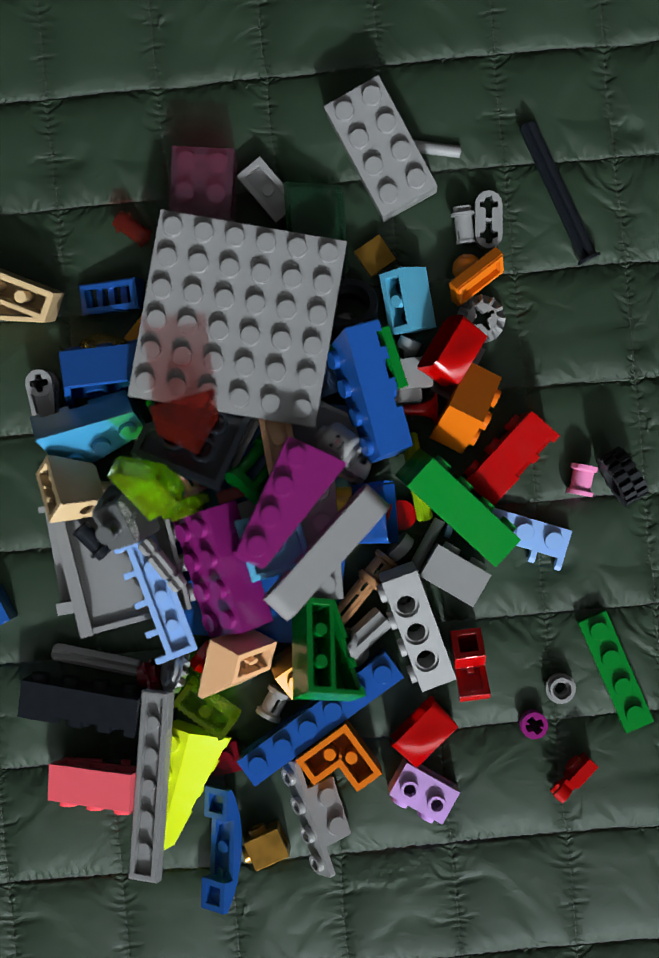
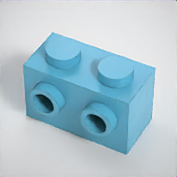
[379,267,436,335]

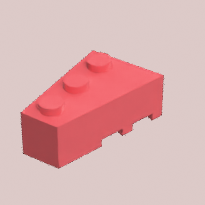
[48,757,136,815]

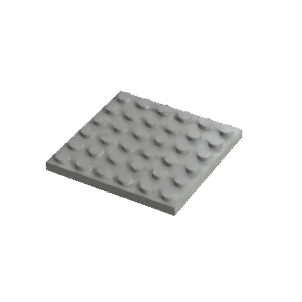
[128,210,347,428]

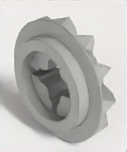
[457,294,506,343]
[160,653,190,693]

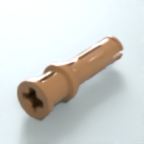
[337,549,398,625]

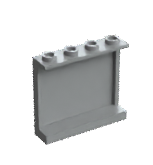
[52,488,195,638]

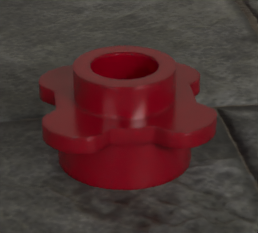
[136,658,161,689]

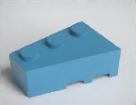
[29,390,146,463]

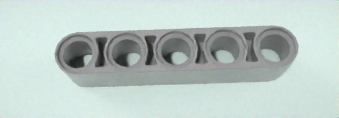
[263,483,390,621]

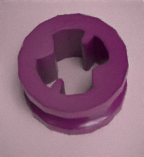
[519,709,548,739]

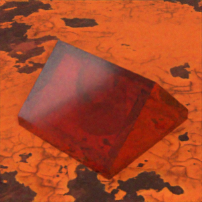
[150,388,219,455]

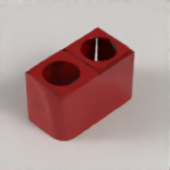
[417,314,488,386]
[389,696,458,768]

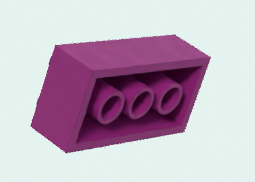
[173,500,273,637]

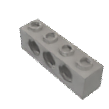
[376,561,456,692]

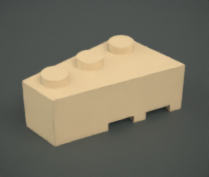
[0,268,65,323]

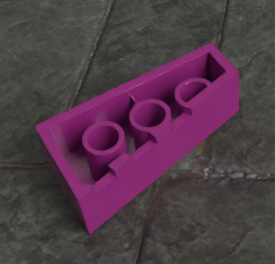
[233,436,347,569]

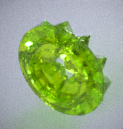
[161,492,210,522]

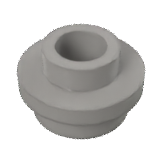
[545,673,576,704]

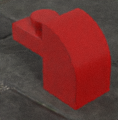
[450,627,491,702]

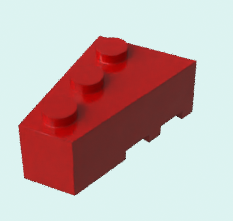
[463,411,560,506]

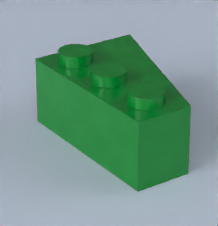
[292,597,367,702]

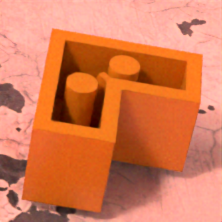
[429,363,502,454]
[296,719,382,792]

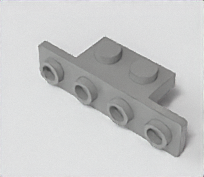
[281,759,351,878]

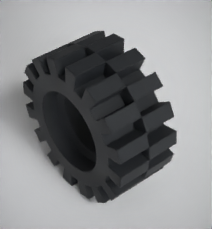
[596,447,649,507]

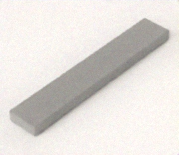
[128,689,175,883]

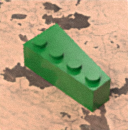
[395,448,521,567]

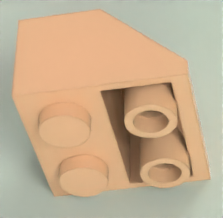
[198,629,277,699]

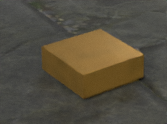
[354,235,396,278]

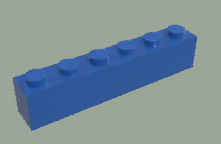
[237,647,404,786]

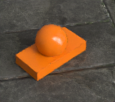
[449,247,504,307]

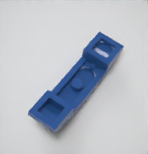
[201,785,242,915]

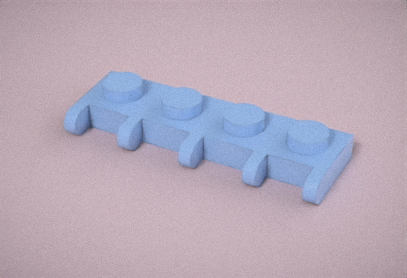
[443,508,572,571]
[113,534,198,665]

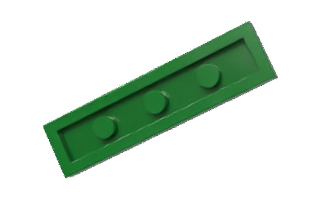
[576,609,654,734]

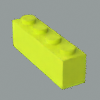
[164,719,231,850]

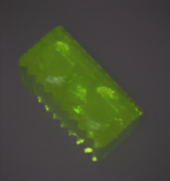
[174,675,242,741]

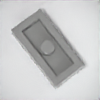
[237,156,300,225]

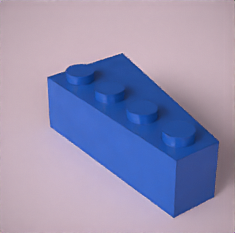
[327,319,413,464]
[59,339,138,407]

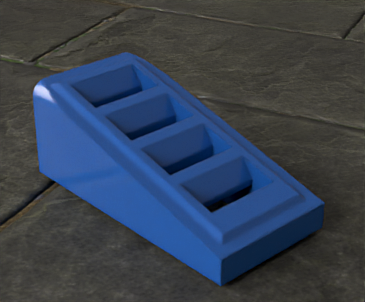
[79,277,145,316]

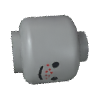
[314,422,362,468]

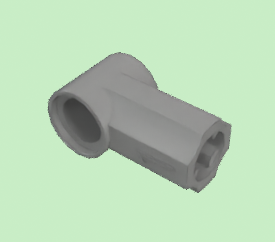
[345,607,391,668]

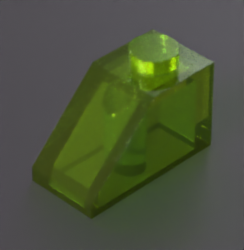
[108,456,185,521]

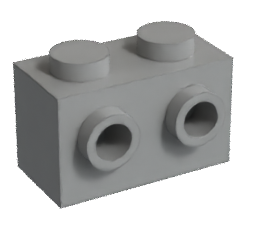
[418,541,492,607]

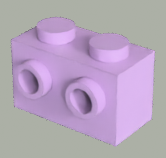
[387,757,460,824]

